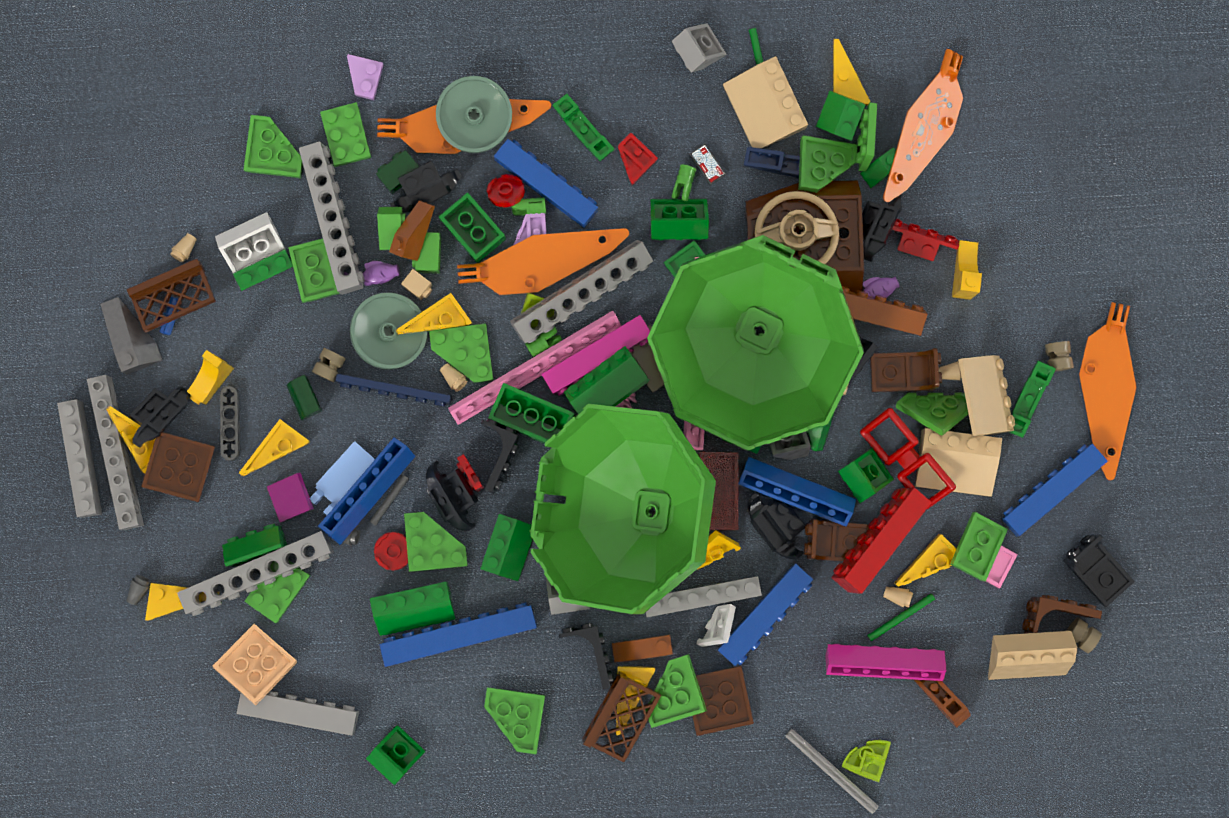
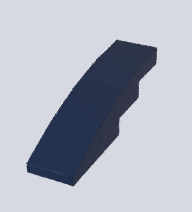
[744,147,800,178]

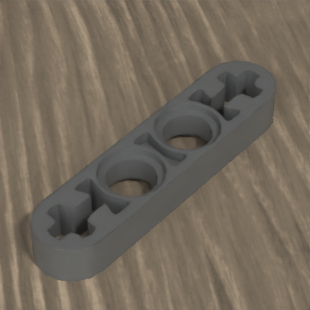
[220,386,240,461]

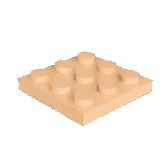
[213,624,297,706]

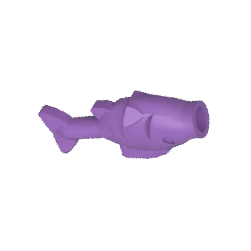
[344,261,400,286]
[863,277,900,298]

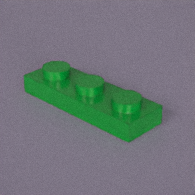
[233,249,293,291]

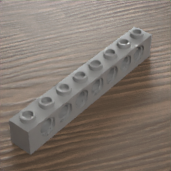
[299,141,365,295]
[510,240,653,343]
[87,375,144,530]
[177,531,334,616]

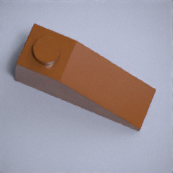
[389,201,435,261]
[612,634,673,662]
[914,680,971,728]

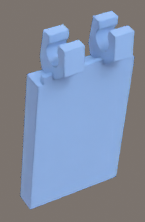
[310,441,375,515]

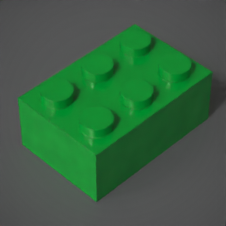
[439,192,506,263]

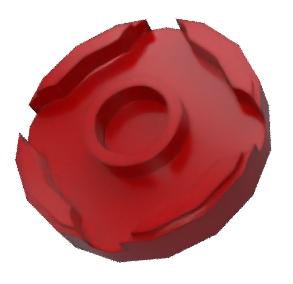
[487,174,525,207]
[374,532,408,571]

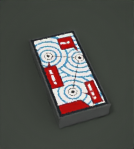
[689,144,726,186]

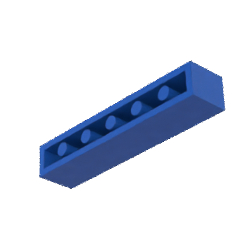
[494,139,598,228]
[318,437,416,545]
[1002,444,1108,537]
[738,457,856,527]
[717,564,813,666]

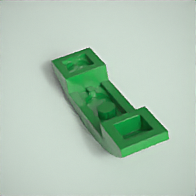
[552,94,615,161]
[1010,361,1056,438]

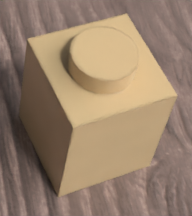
[401,269,433,300]

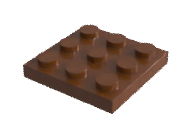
[141,432,215,502]
[692,666,754,736]

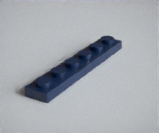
[336,374,452,407]

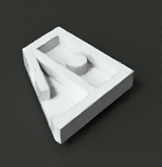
[697,604,736,647]

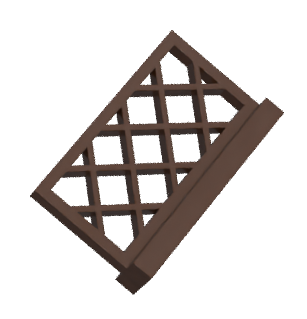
[126,259,216,333]
[582,671,661,762]

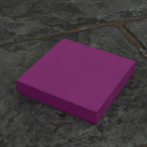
[267,473,314,523]

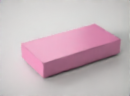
[986,546,1018,588]

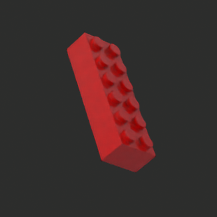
[831,487,932,594]

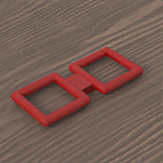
[860,408,956,510]

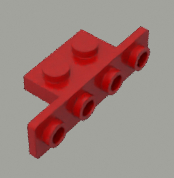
[892,219,959,261]

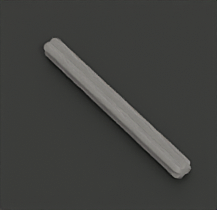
[786,729,878,814]

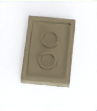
[632,325,664,393]

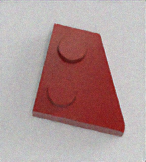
[618,133,658,185]
[456,454,484,492]

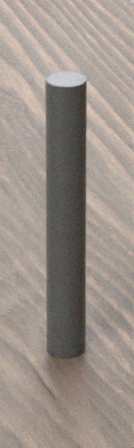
[369,475,409,526]

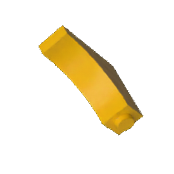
[952,240,982,300]
[187,350,234,405]

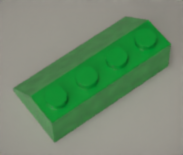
[564,346,650,414]
[488,383,574,444]
[369,582,456,636]

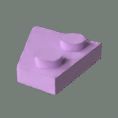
[347,54,384,100]
[513,213,546,245]

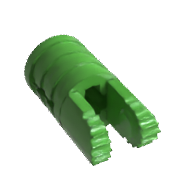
[672,164,697,201]
[511,197,546,216]
[525,327,562,357]

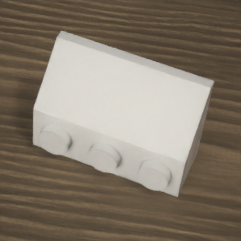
[215,212,285,273]

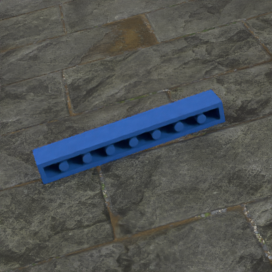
[379,602,537,667]

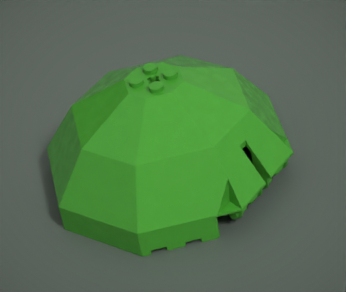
[647,235,864,450]
[529,404,716,614]

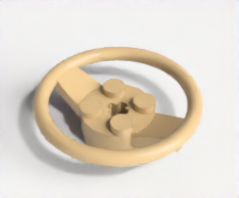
[755,191,839,264]

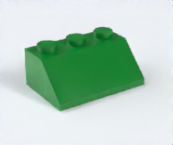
[650,199,709,240]
[480,514,533,581]
[222,523,287,567]

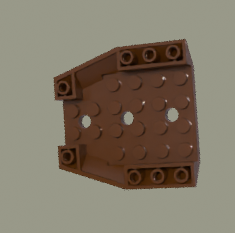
[745,180,864,293]

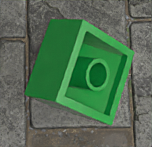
[816,90,866,141]
[838,448,894,503]
[366,725,426,785]

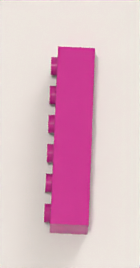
[541,315,650,396]
[826,644,946,681]

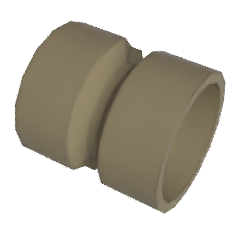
[1045,341,1074,371]
[312,348,346,383]
[1066,617,1102,653]

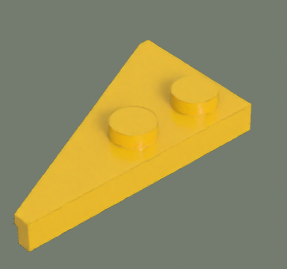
[833,39,870,106]
[396,293,472,335]
[106,406,156,474]
[239,419,310,476]
[697,530,741,570]
[894,534,956,587]
[145,583,219,621]
[616,666,655,735]

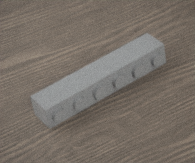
[57,399,102,518]
[646,576,762,617]
[237,690,359,736]

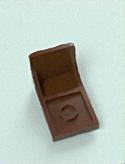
[870,348,942,392]
[804,519,869,561]
[1022,595,1102,634]

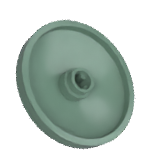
[436,76,512,153]
[350,293,427,370]

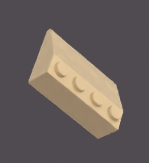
[723,56,808,149]
[958,355,1015,436]
[915,428,1002,497]
[988,631,1077,680]

